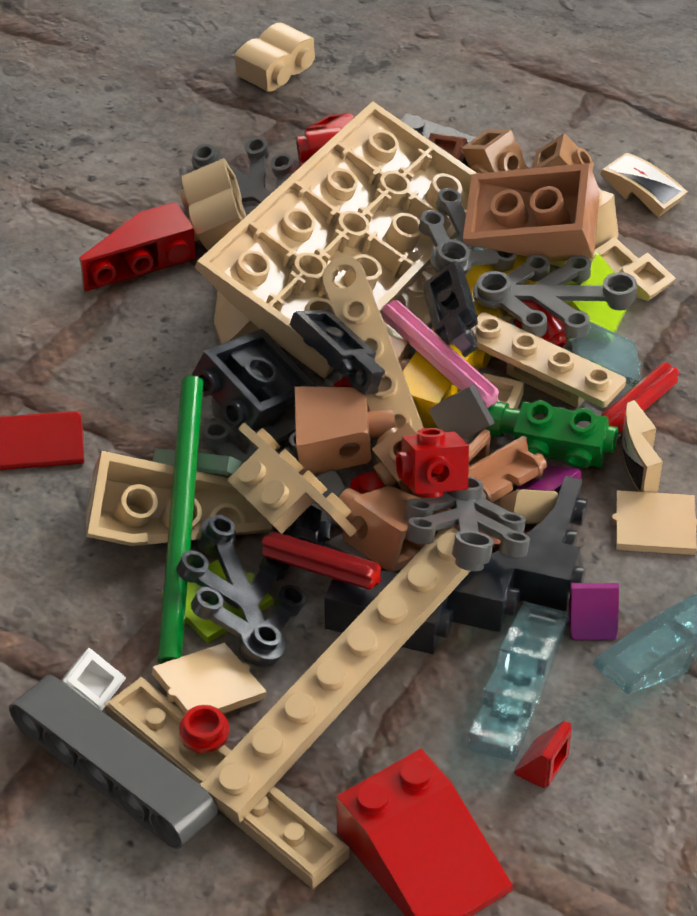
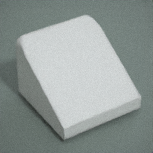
[61,648,126,711]

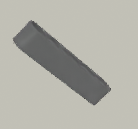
[9,675,218,849]

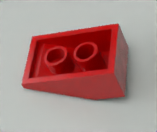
[336,748,513,916]

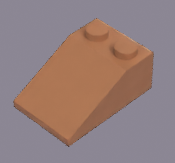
[463,163,600,261]

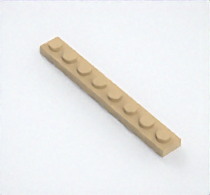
[200,527,470,823]

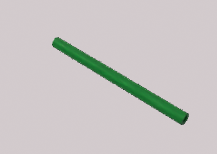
[157,376,203,664]

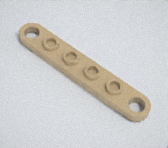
[323,256,424,433]

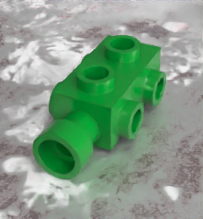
[483,401,618,468]

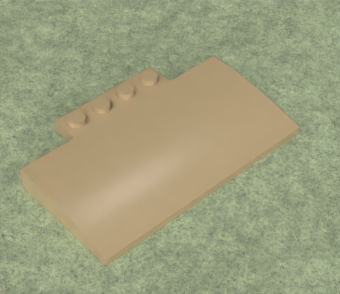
[195,101,476,379]

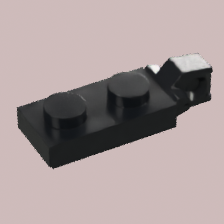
[422,261,478,357]
[289,310,385,395]

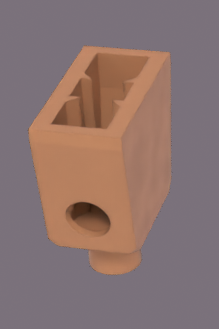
[295,386,396,475]
[339,486,448,572]

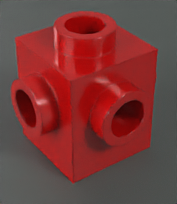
[396,428,469,498]

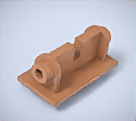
[469,436,547,503]

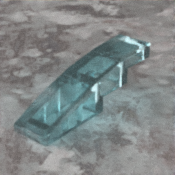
[593,594,697,694]
[466,601,569,762]

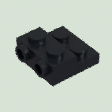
[192,329,317,432]

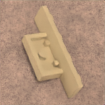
[471,312,626,408]
[227,423,357,537]

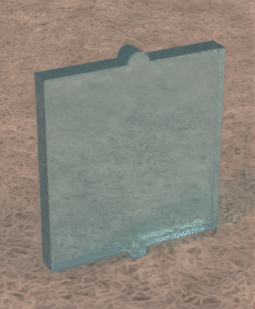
[568,322,642,387]

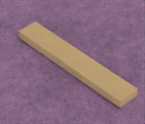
[105,677,349,890]

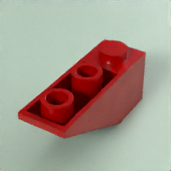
[79,202,196,292]

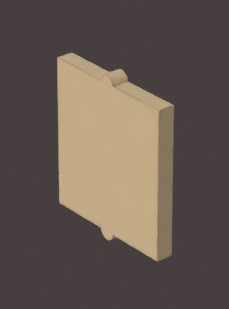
[611,490,697,555]
[152,642,267,715]

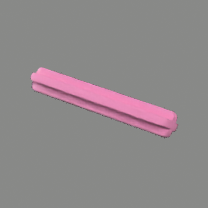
[382,300,499,409]

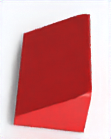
[0,411,85,470]

